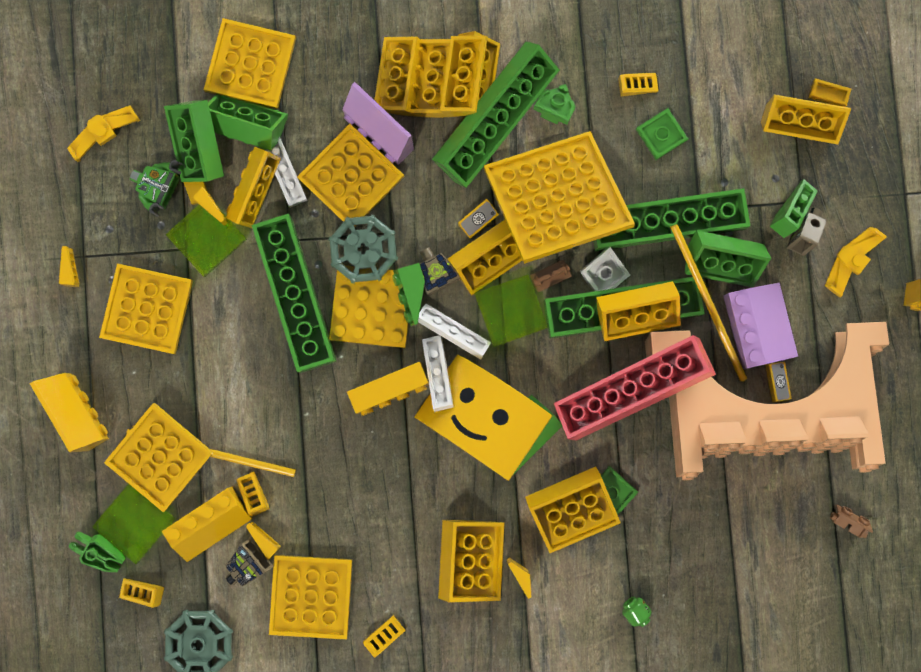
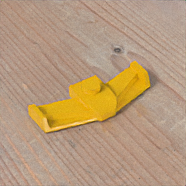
[67,105,140,162]
[825,227,887,298]

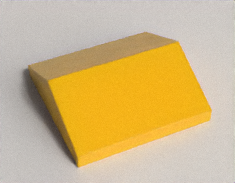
[506,557,532,599]

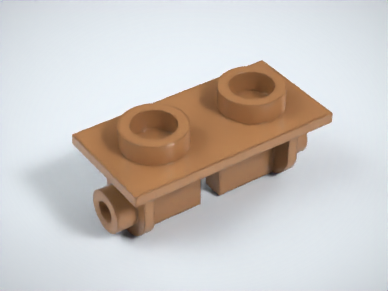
[530,259,572,293]
[830,504,873,538]

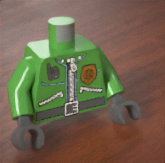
[130,160,183,217]

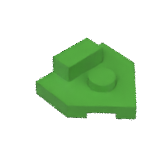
[533,84,576,125]

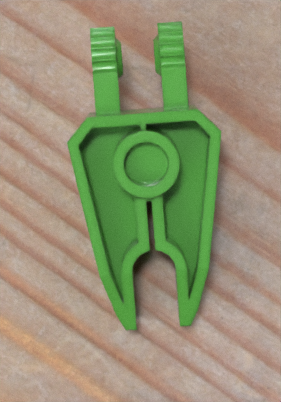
[69,532,126,572]

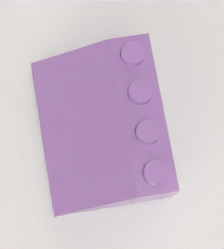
[342,82,414,165]
[723,283,798,369]

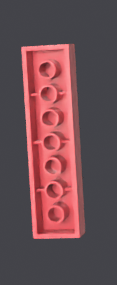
[553,335,716,441]

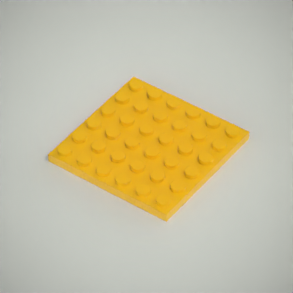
[484,131,635,264]

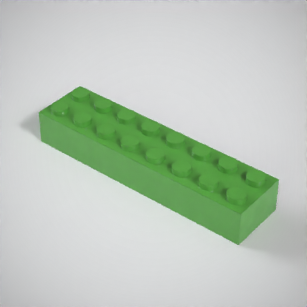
[432,42,560,188]
[594,188,750,251]
[252,214,337,373]
[543,277,705,339]

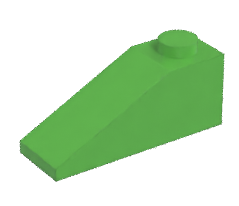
[770,179,817,238]

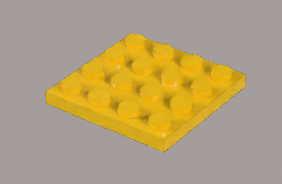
[203,18,296,109]
[297,123,405,227]
[99,263,193,355]
[329,265,408,348]
[104,403,214,512]
[269,555,353,639]

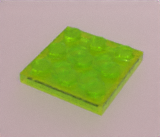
[165,205,247,277]
[474,274,548,348]
[92,484,175,564]

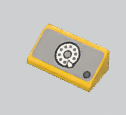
[458,199,499,239]
[765,361,792,402]

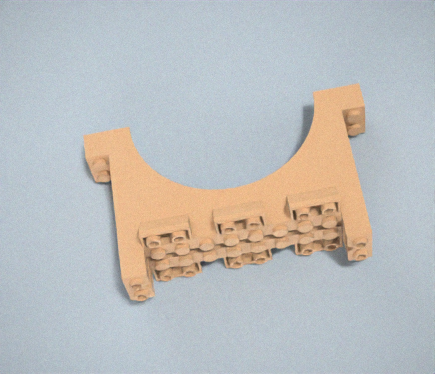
[645,322,889,480]

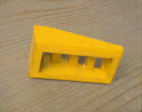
[618,73,658,97]
[193,187,228,226]
[59,246,79,287]
[236,472,270,516]
[246,522,281,560]
[119,578,164,608]
[363,615,406,658]

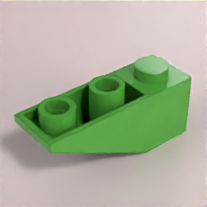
[392,263,425,326]

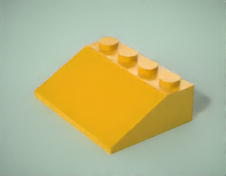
[30,373,109,452]
[525,466,621,553]
[438,520,504,602]

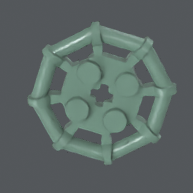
[328,214,398,284]
[163,609,233,672]

